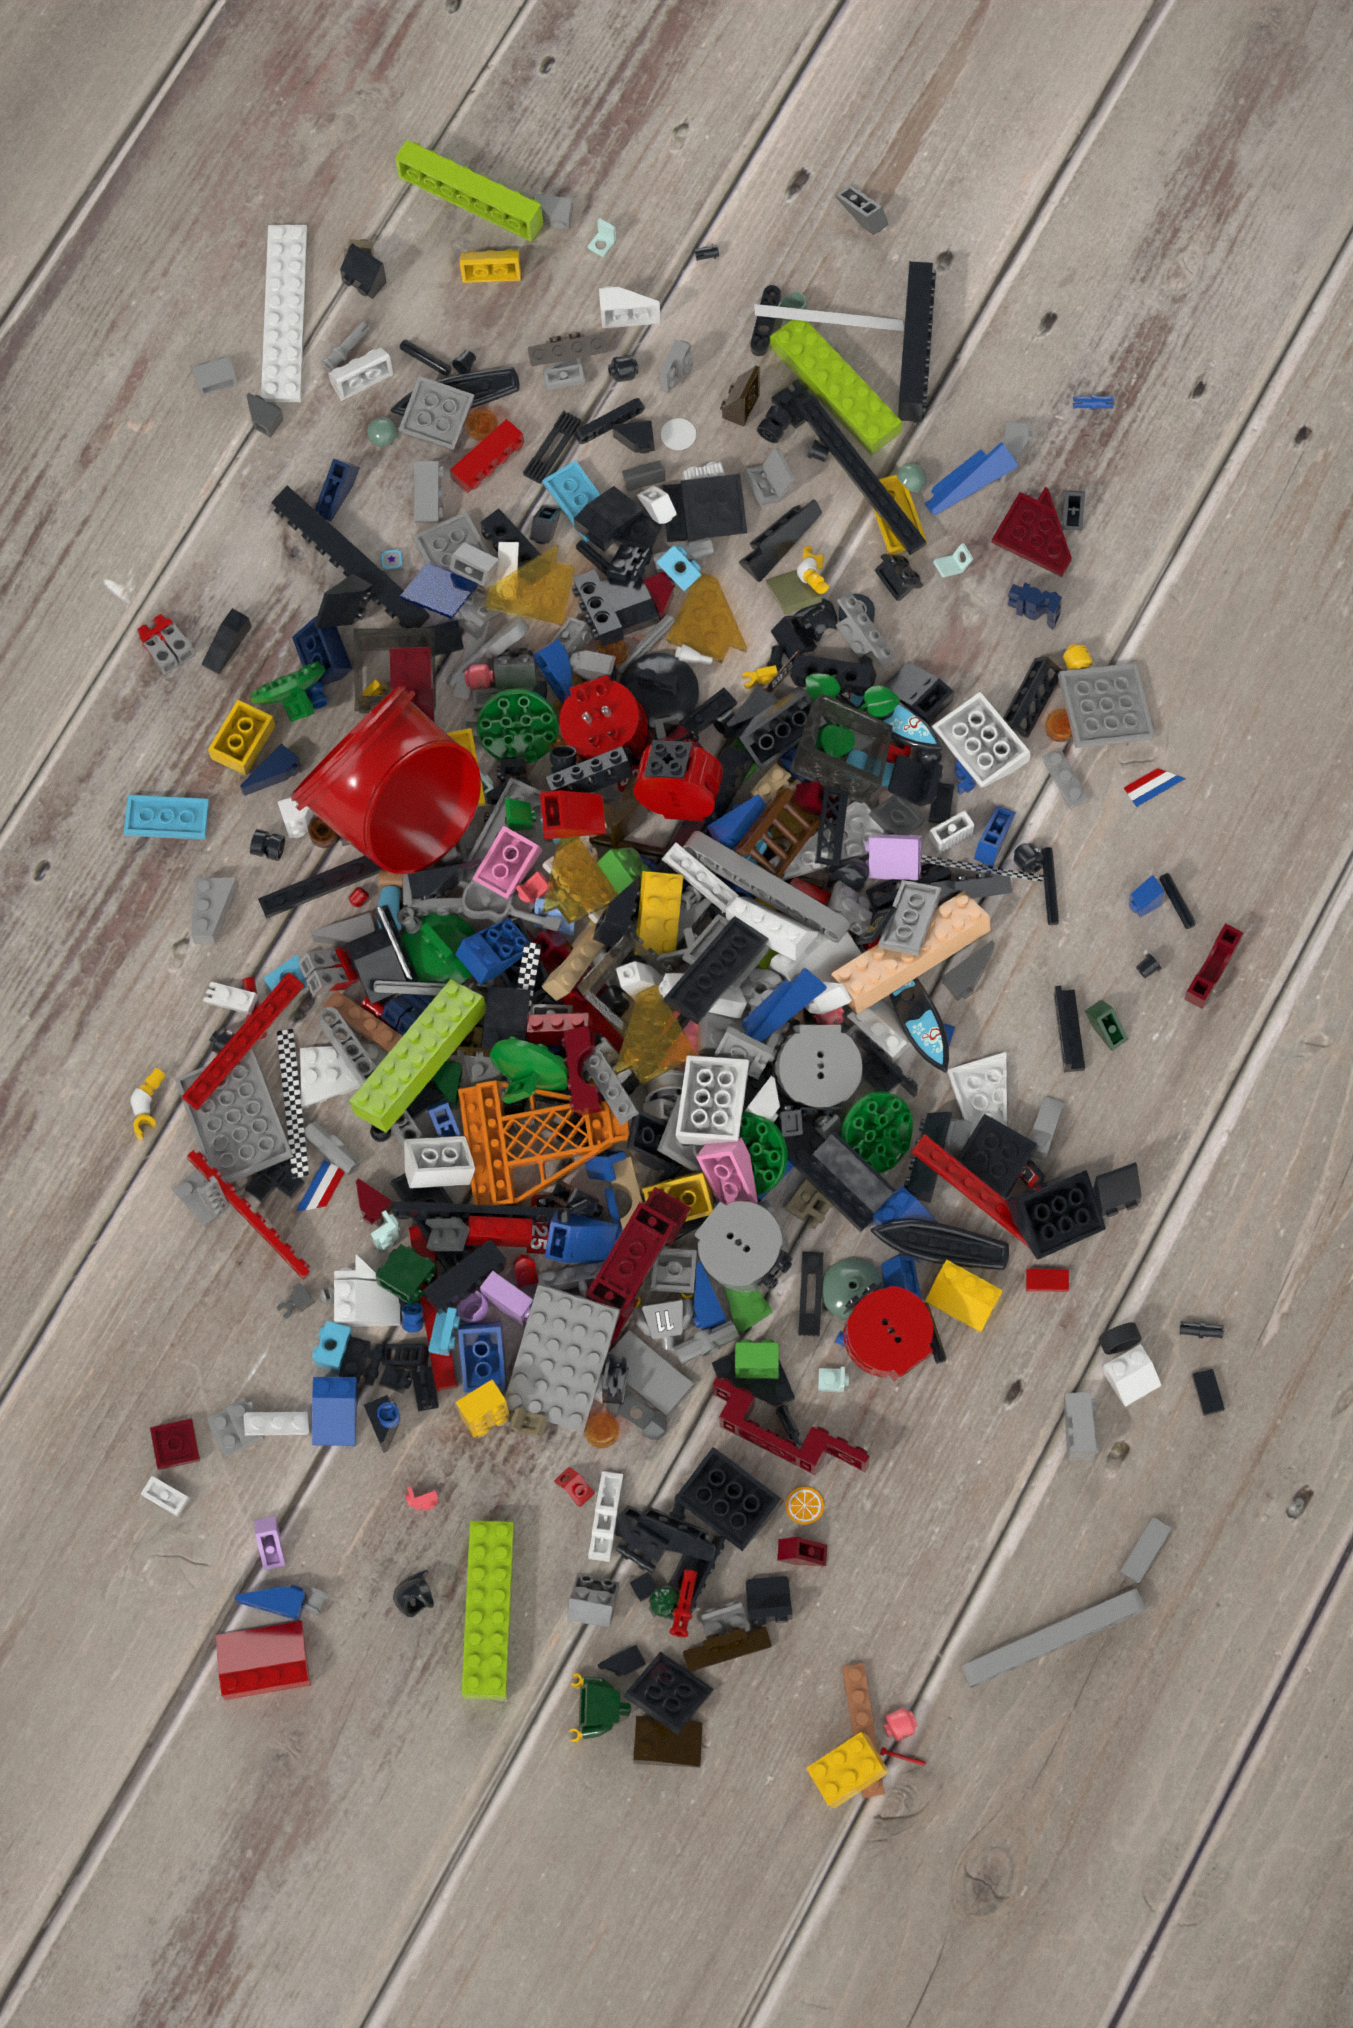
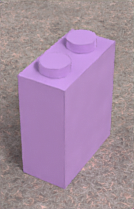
[866,834,922,880]
[480,1271,533,1327]

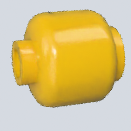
[1063,644,1093,670]

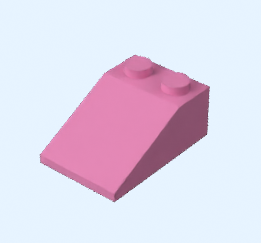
[472,826,542,899]
[696,1138,758,1206]

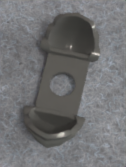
[606,1391,667,1440]

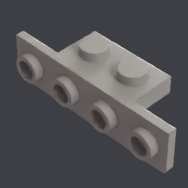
[836,591,895,666]

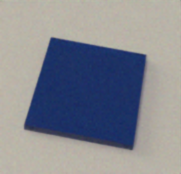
[400,563,478,619]

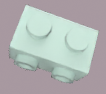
[371,1211,400,1252]

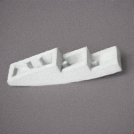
[588,1471,623,1562]

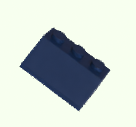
[292,616,353,686]

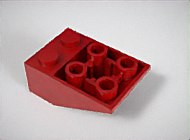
[540,790,606,840]

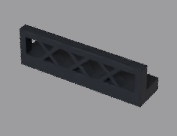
[1003,657,1063,738]
[815,786,849,872]
[866,863,951,910]
[1053,985,1085,1073]

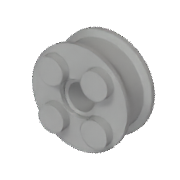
[740,969,783,1014]
[643,1069,685,1103]

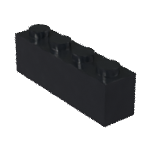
[423,1240,506,1315]

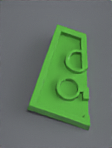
[723,1286,773,1335]

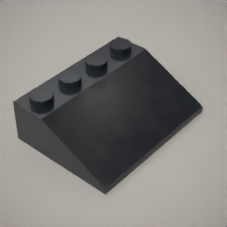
[1006,1170,1106,1260]
[674,1447,784,1552]

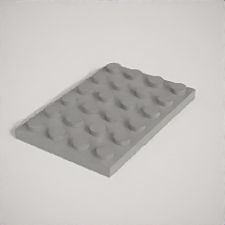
[457,777,572,913]
[175,1048,294,1183]
[505,1284,621,1433]

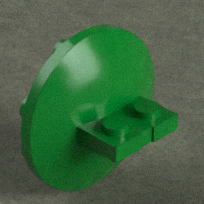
[249,661,326,722]
[477,689,558,763]
[402,913,476,985]
[490,1037,569,1104]
[841,1091,913,1174]
[739,1112,788,1196]

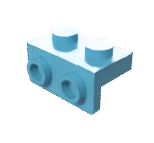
[429,1307,461,1356]

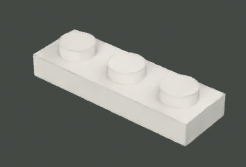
[243,1412,309,1435]

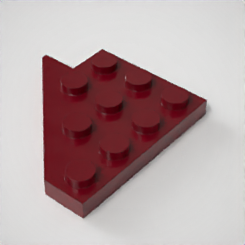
[991,487,1072,577]

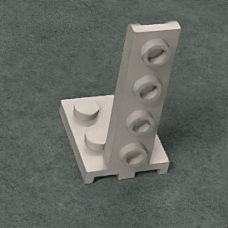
[403,874,465,916]
[713,1015,795,1080]
[582,1037,639,1125]
[172,1169,231,1227]

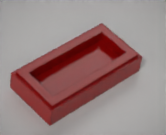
[1026,1269,1069,1292]

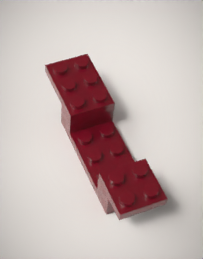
[389,647,435,723]
[586,1187,692,1353]
[712,1377,870,1475]

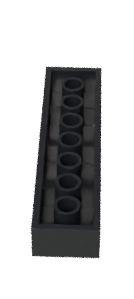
[898,261,936,422]

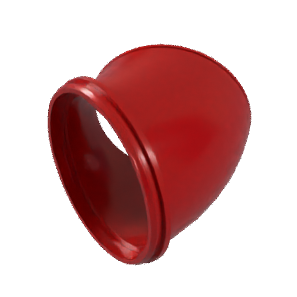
[290,684,481,874]

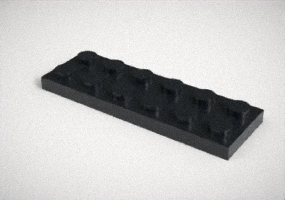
[663,916,769,1025]
[390,1173,480,1272]

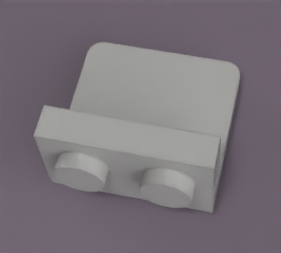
[743,448,794,506]
[447,585,507,639]
[656,927,698,972]

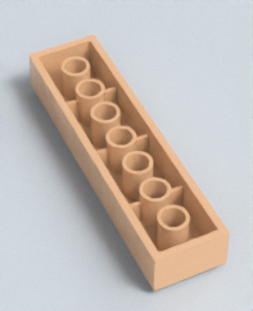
[831,891,990,1014]

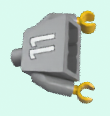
[633,1293,694,1349]

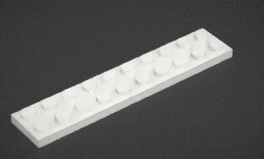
[261,225,308,402]

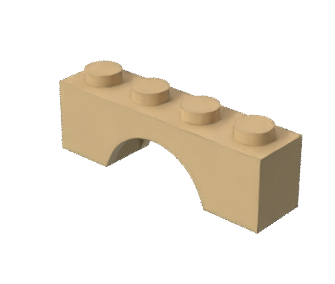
[542,924,604,1001]
[610,1156,646,1229]

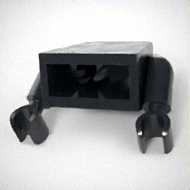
[537,1179,603,1223]

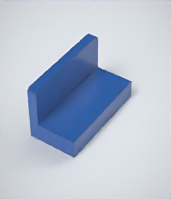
[585,1149,626,1181]
[881,1256,921,1298]

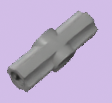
[652,537,714,573]
[304,1121,361,1176]
[674,1321,739,1365]

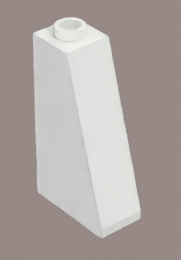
[616,961,672,1006]
[659,973,747,1018]

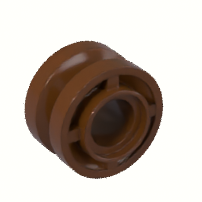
[308,817,338,848]

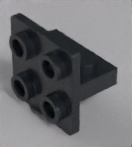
[874,554,923,601]

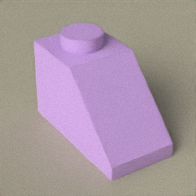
[254,1516,285,1570]

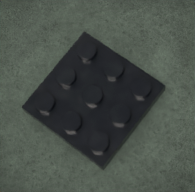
[680,473,747,541]
[956,1113,1039,1199]
[624,1651,714,1735]

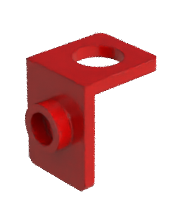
[554,1467,594,1507]

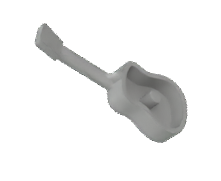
[446,616,529,688]
[462,880,562,931]

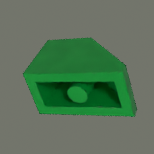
[505,798,536,831]

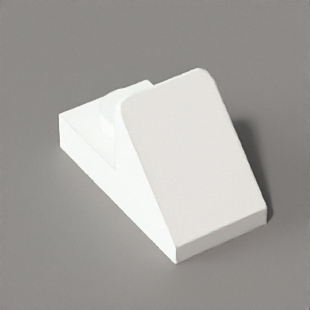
[334,1255,377,1281]

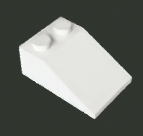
[599,286,661,328]
[334,1279,400,1327]

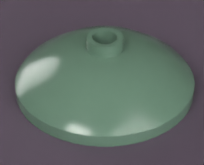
[822,1259,884,1320]

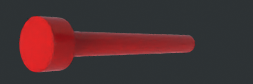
[880,1747,926,1766]

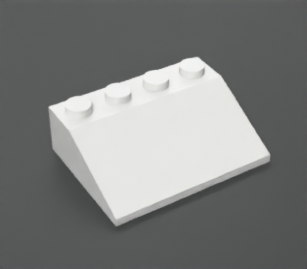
[932,692,1030,788]
[768,932,862,983]
[675,1056,750,1145]

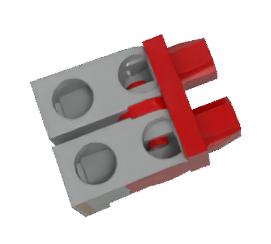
[137,614,195,676]
[298,948,359,996]

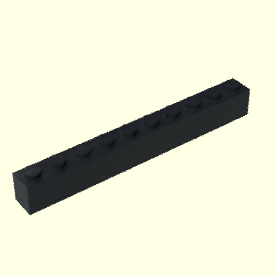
[271,485,430,634]
[631,746,754,924]

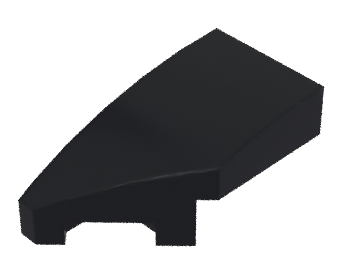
[597,1645,646,1677]

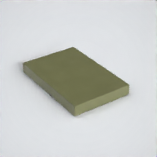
[766,569,822,614]

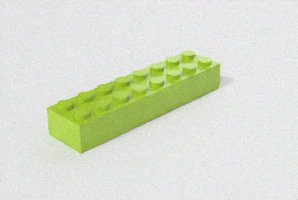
[395,140,543,242]
[770,319,902,456]
[348,979,486,1133]
[461,1521,515,1700]

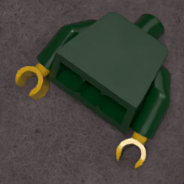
[569,1673,631,1743]

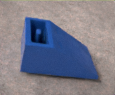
[456,918,530,985]
[545,1210,618,1263]

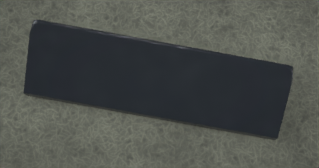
[374,905,419,982]

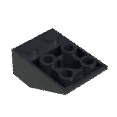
[883,661,954,724]
[592,877,641,948]

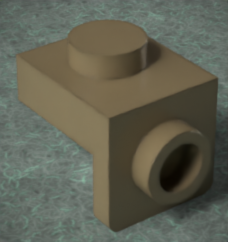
[344,239,374,258]
[511,1407,548,1438]

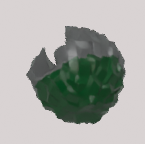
[648,1585,680,1621]

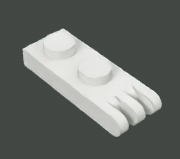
[203,982,259,1015]

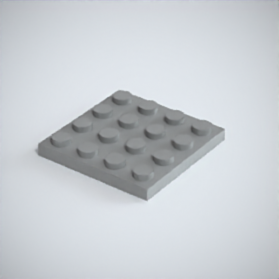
[1058,663,1155,748]

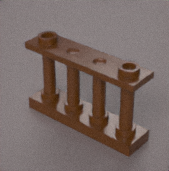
[733,788,820,880]

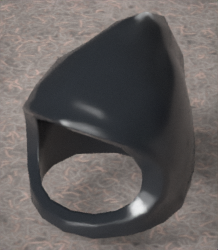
[794,598,837,642]
[827,859,869,893]
[393,1570,434,1617]

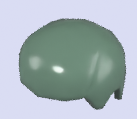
[778,292,807,322]
[367,417,399,447]
[897,463,927,493]

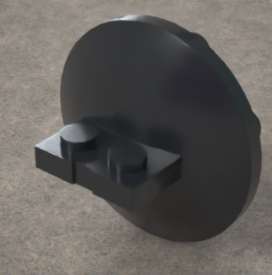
[619,653,699,730]

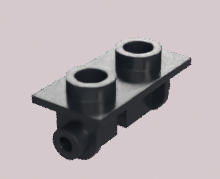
[411,1365,439,1412]

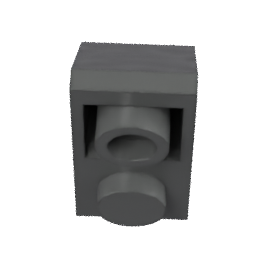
[246,392,283,438]
[812,1113,843,1140]

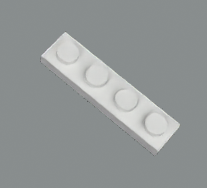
[662,843,739,913]

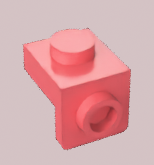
[515,871,553,904]
[405,1486,440,1512]

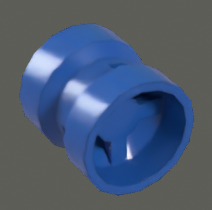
[305,682,329,709]
[402,1303,423,1333]
[377,1402,400,1428]

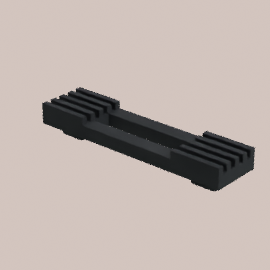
[523,410,581,484]
[798,1251,824,1337]

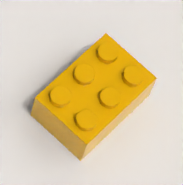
[208,700,276,776]
[456,1379,510,1438]
[806,1732,890,1808]

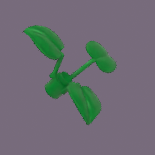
[805,674,900,762]

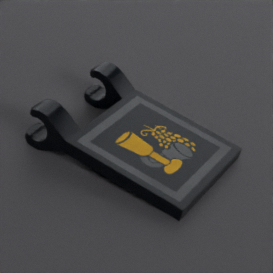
[851,906,897,949]

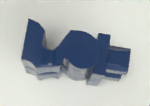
[1008,582,1062,630]
[381,994,436,1035]

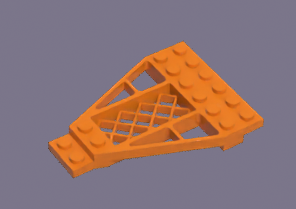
[458,1080,630,1206]

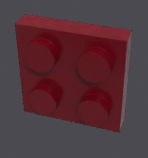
[150,1418,200,1470]

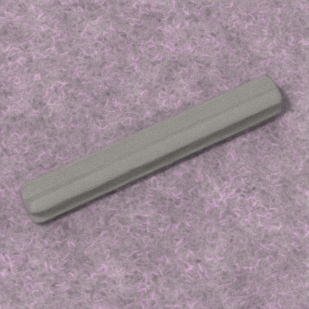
[615,614,676,675]
[374,980,447,995]

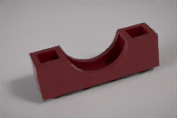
[1184,923,1244,1009]
[533,929,608,1005]
[562,1026,603,1116]

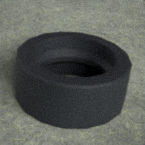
[1098,1322,1142,1355]

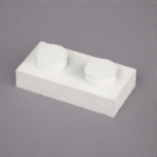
[141,1476,189,1517]

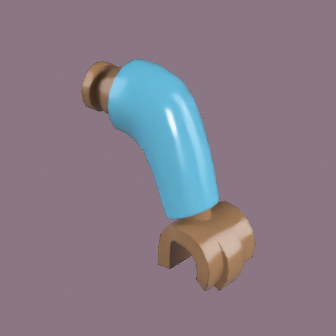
[377,869,403,930]

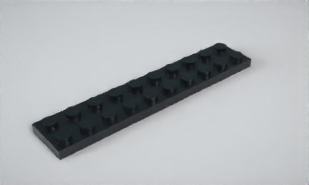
[743,1074,873,1233]

